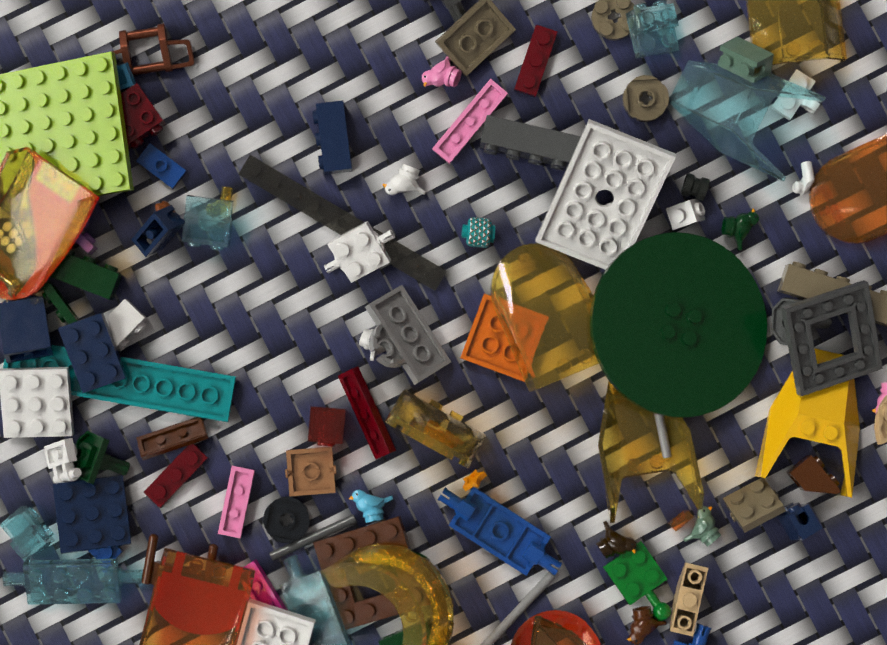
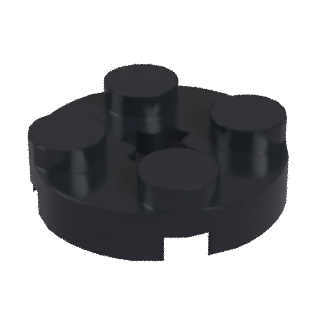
[263,496,310,543]

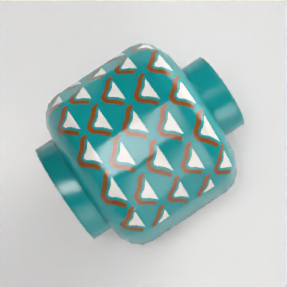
[461,217,495,248]

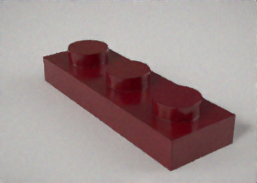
[514,24,557,97]
[144,444,209,508]

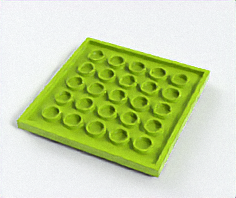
[0,52,134,213]

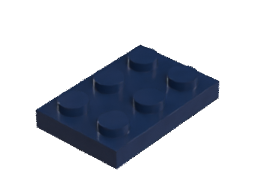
[58,312,127,393]

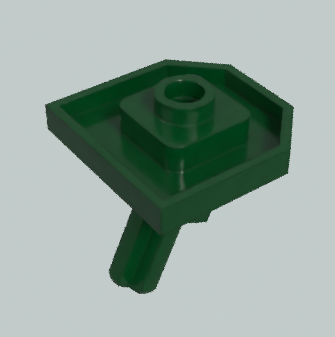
[73,431,130,484]

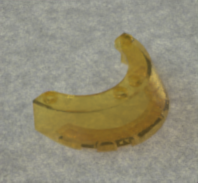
[322,544,454,645]

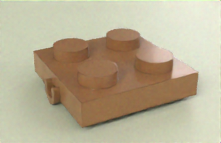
[285,446,337,497]

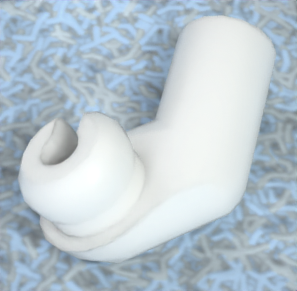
[792,161,815,195]

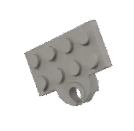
[365,285,451,385]

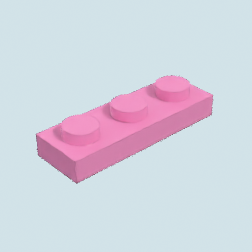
[218,465,255,538]

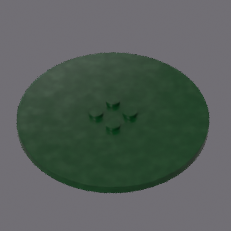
[590,232,767,418]

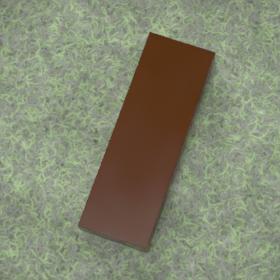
[136,417,209,461]

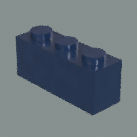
[312,100,353,175]

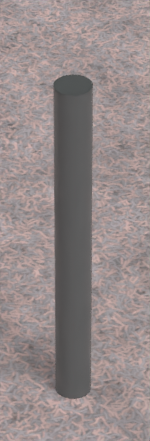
[269,514,357,561]

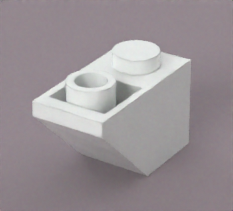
[109,299,148,351]

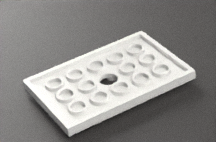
[535,119,676,270]

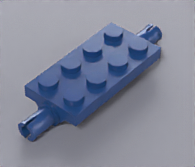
[437,487,562,576]

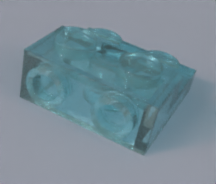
[626,0,679,58]
[182,195,234,250]

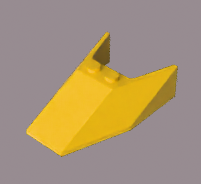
[755,348,860,498]

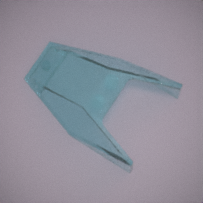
[669,60,826,182]

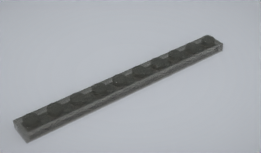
[239,155,447,291]

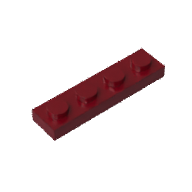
[338,366,396,460]

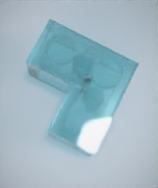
[0,506,55,562]

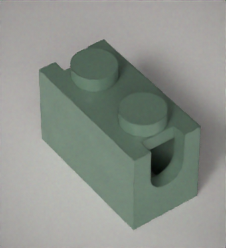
[718,36,774,83]

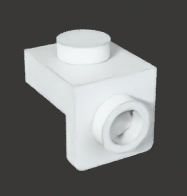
[666,199,705,230]

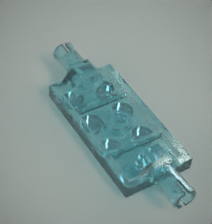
[279,554,351,645]
[3,559,143,605]

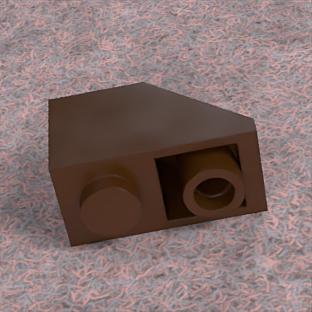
[786,455,841,494]

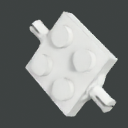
[324,221,395,283]

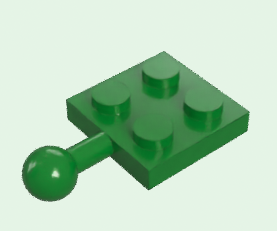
[603,541,671,621]

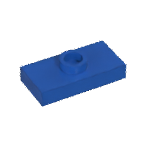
[136,143,187,189]

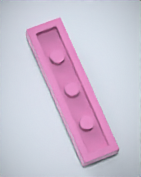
[432,79,508,164]

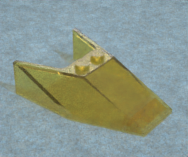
[598,381,704,523]

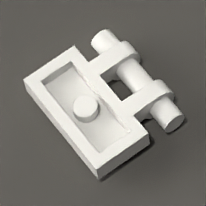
[44,438,82,484]

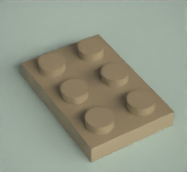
[435,0,516,76]

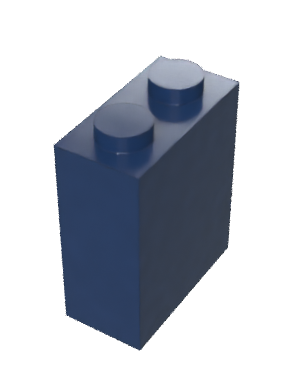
[0,295,53,363]

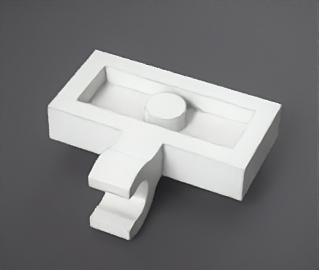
[771,69,820,121]

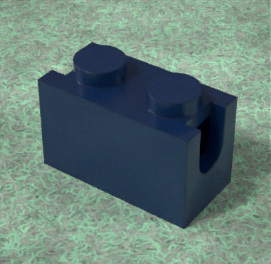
[131,205,186,257]
[777,502,822,540]

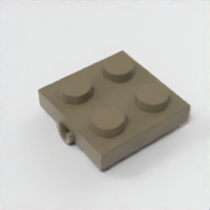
[723,478,786,533]

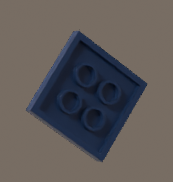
[53,475,131,554]

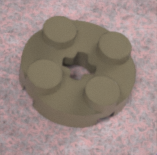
[591,0,637,41]
[622,75,669,122]

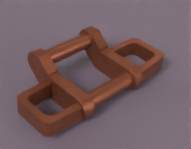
[112,23,195,78]

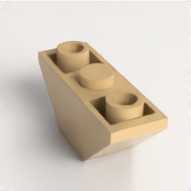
[670,562,708,637]

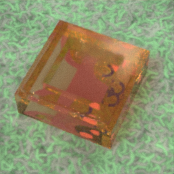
[668,510,694,532]

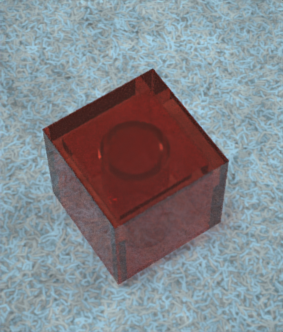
[308,406,347,447]

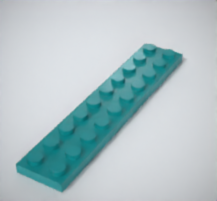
[3,345,236,422]

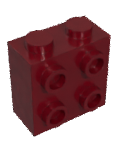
[121,83,166,150]

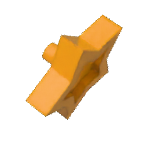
[463,469,487,492]

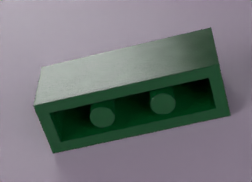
[50,250,123,301]

